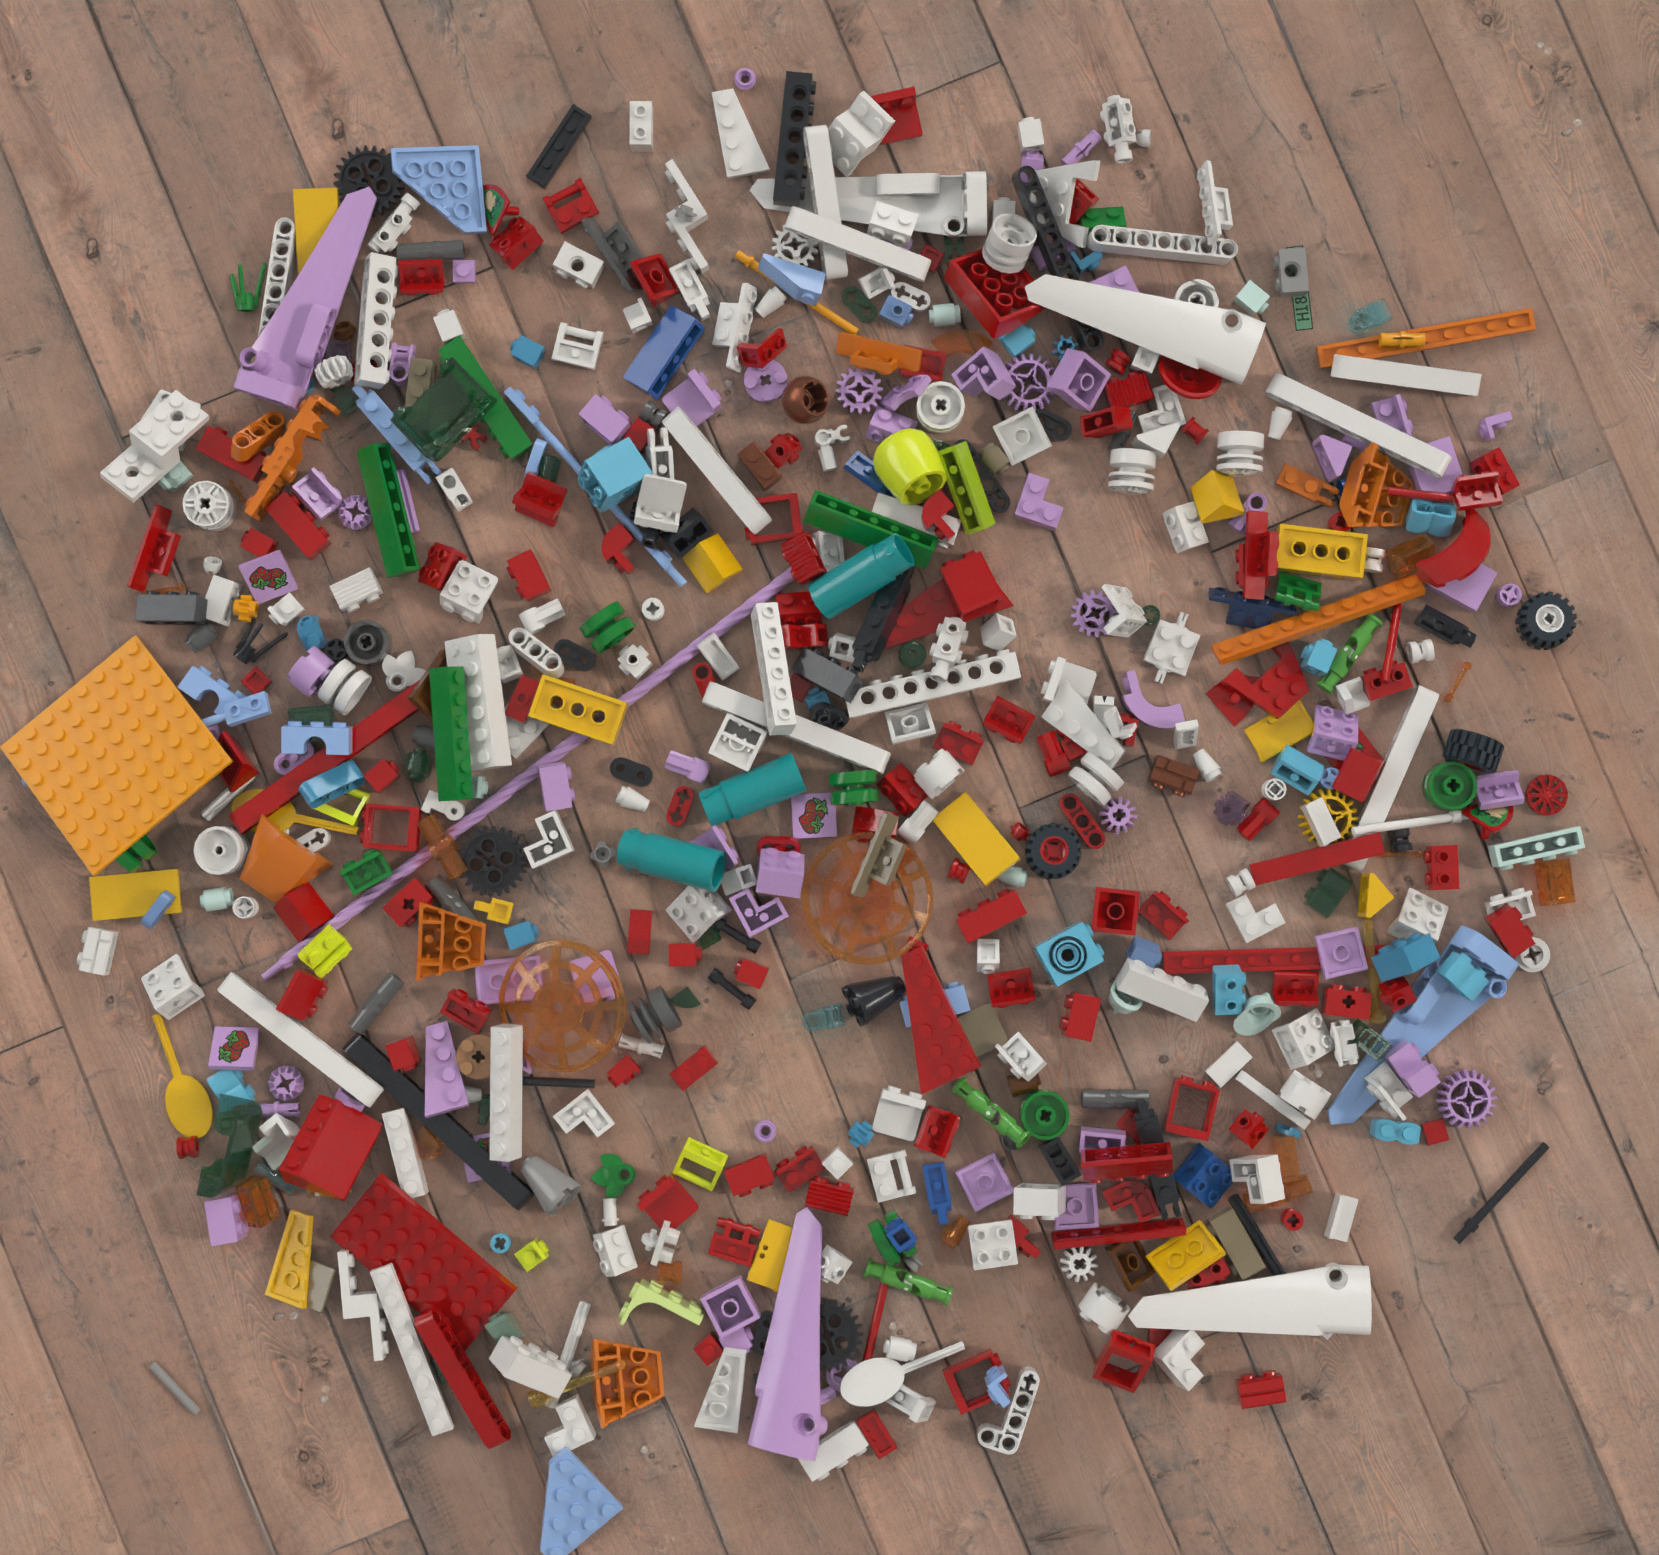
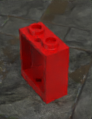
[744,493,802,546]
[360,804,422,852]
[1162,1075,1220,1142]
[1093,1329,1156,1393]
[942,1348,1011,1415]

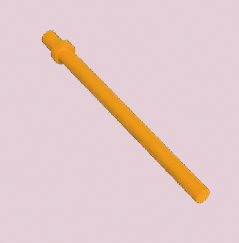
[735,250,859,335]

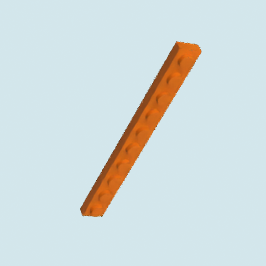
[1316,308,1536,369]
[1211,574,1425,666]

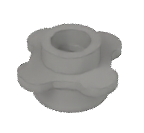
[674,204,697,222]
[590,841,616,867]
[568,1358,588,1381]

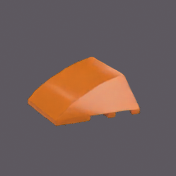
[1339,442,1415,527]
[239,814,334,903]
[416,902,486,982]
[590,1338,665,1429]

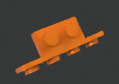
[836,332,922,375]

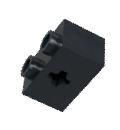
[659,508,713,559]
[1038,1137,1081,1187]

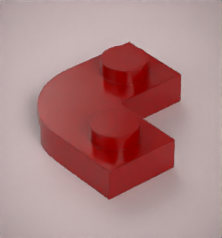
[1102,1180,1161,1223]

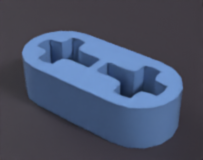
[140,890,176,930]

